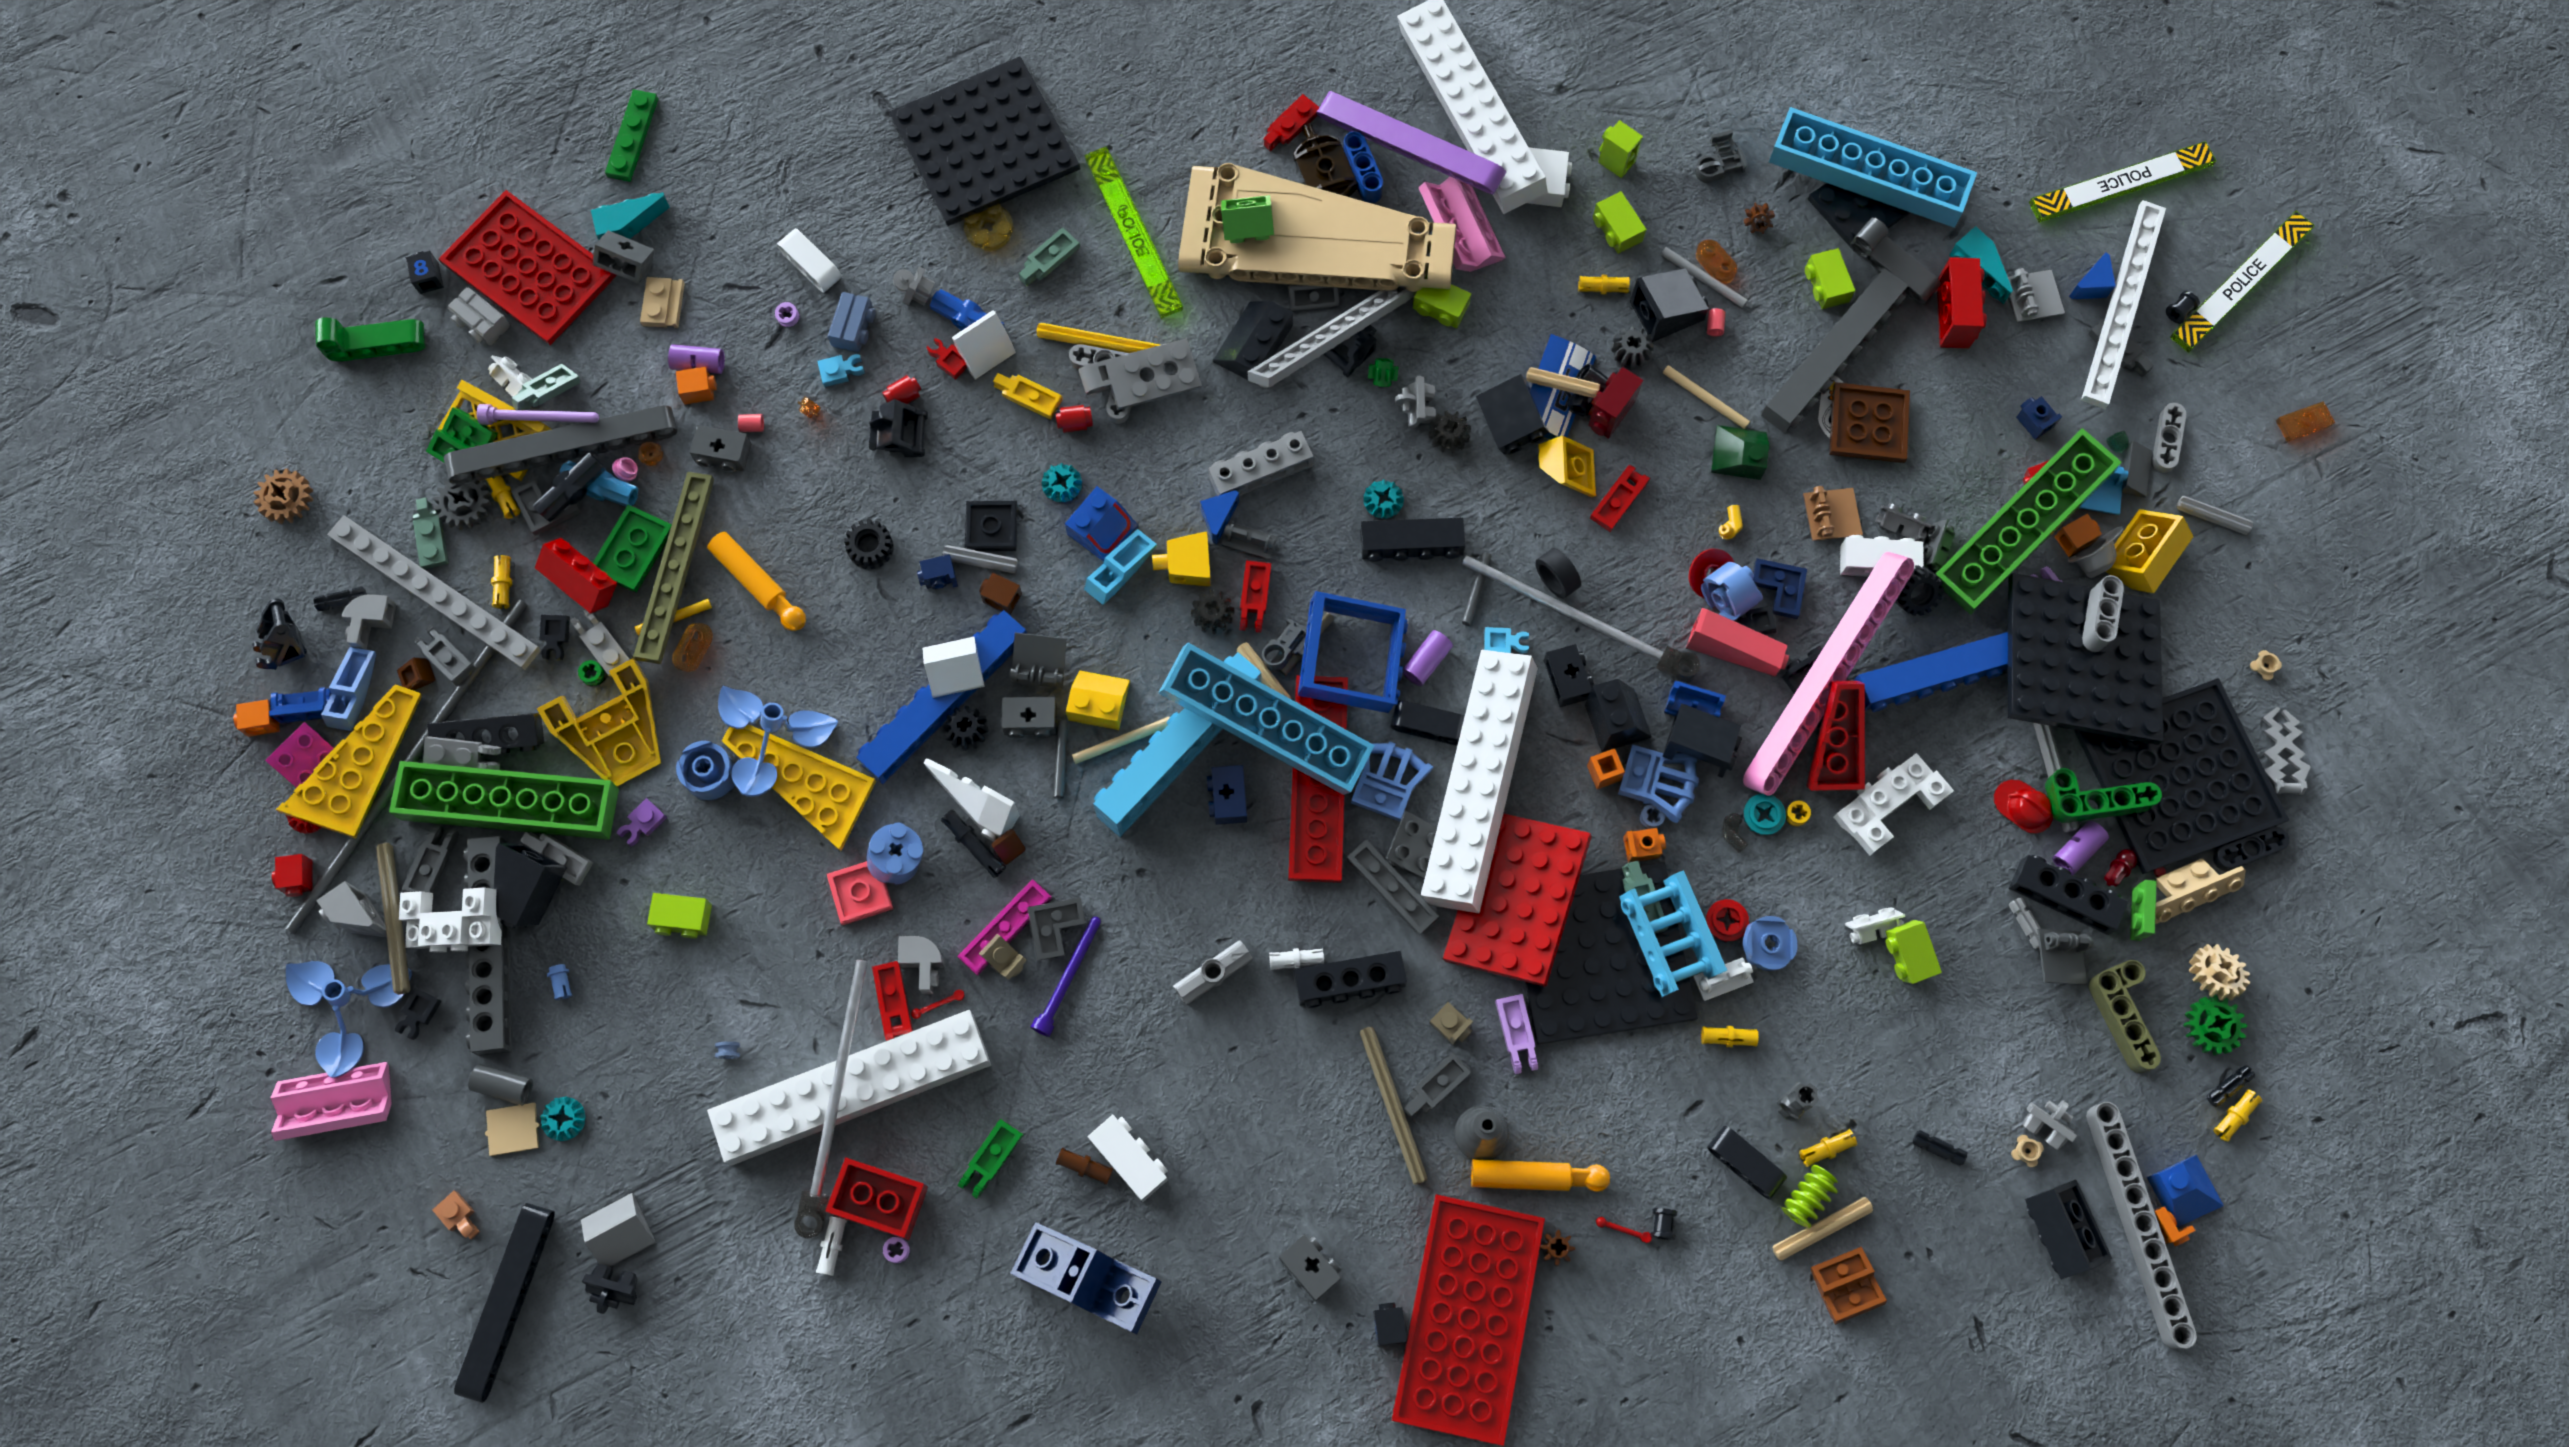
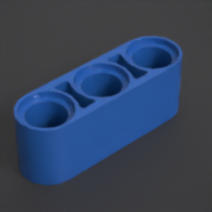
[1343,131,1383,204]

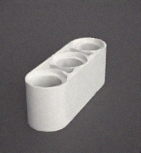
[776,228,842,293]

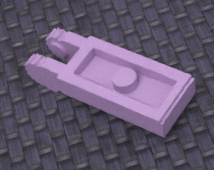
[1495,994,1538,1074]

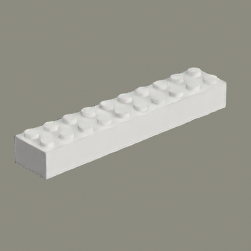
[1397,0,1548,214]
[1421,650,1538,913]
[707,1010,991,1166]

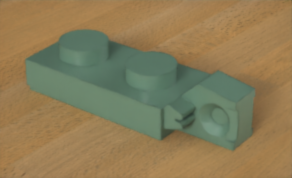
[1019,228,1080,287]
[511,364,580,410]
[413,497,449,570]
[1622,861,1668,934]

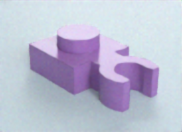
[617,798,667,847]

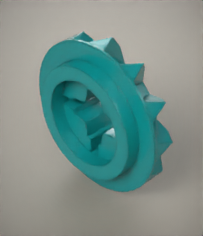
[1041,463,1082,502]
[1363,479,1404,519]
[1743,794,1786,836]
[540,1096,586,1141]

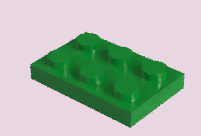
[593,504,672,593]

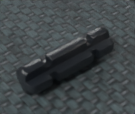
[313,587,367,611]
[2206,1065,2255,1107]
[1913,1130,1968,1166]

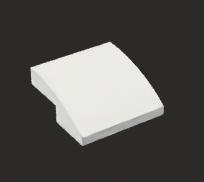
[952,310,1016,380]

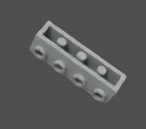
[1208,431,1313,496]

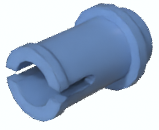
[547,964,572,1000]

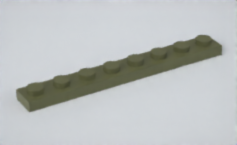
[633,472,714,664]

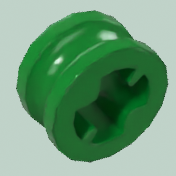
[578,660,605,686]

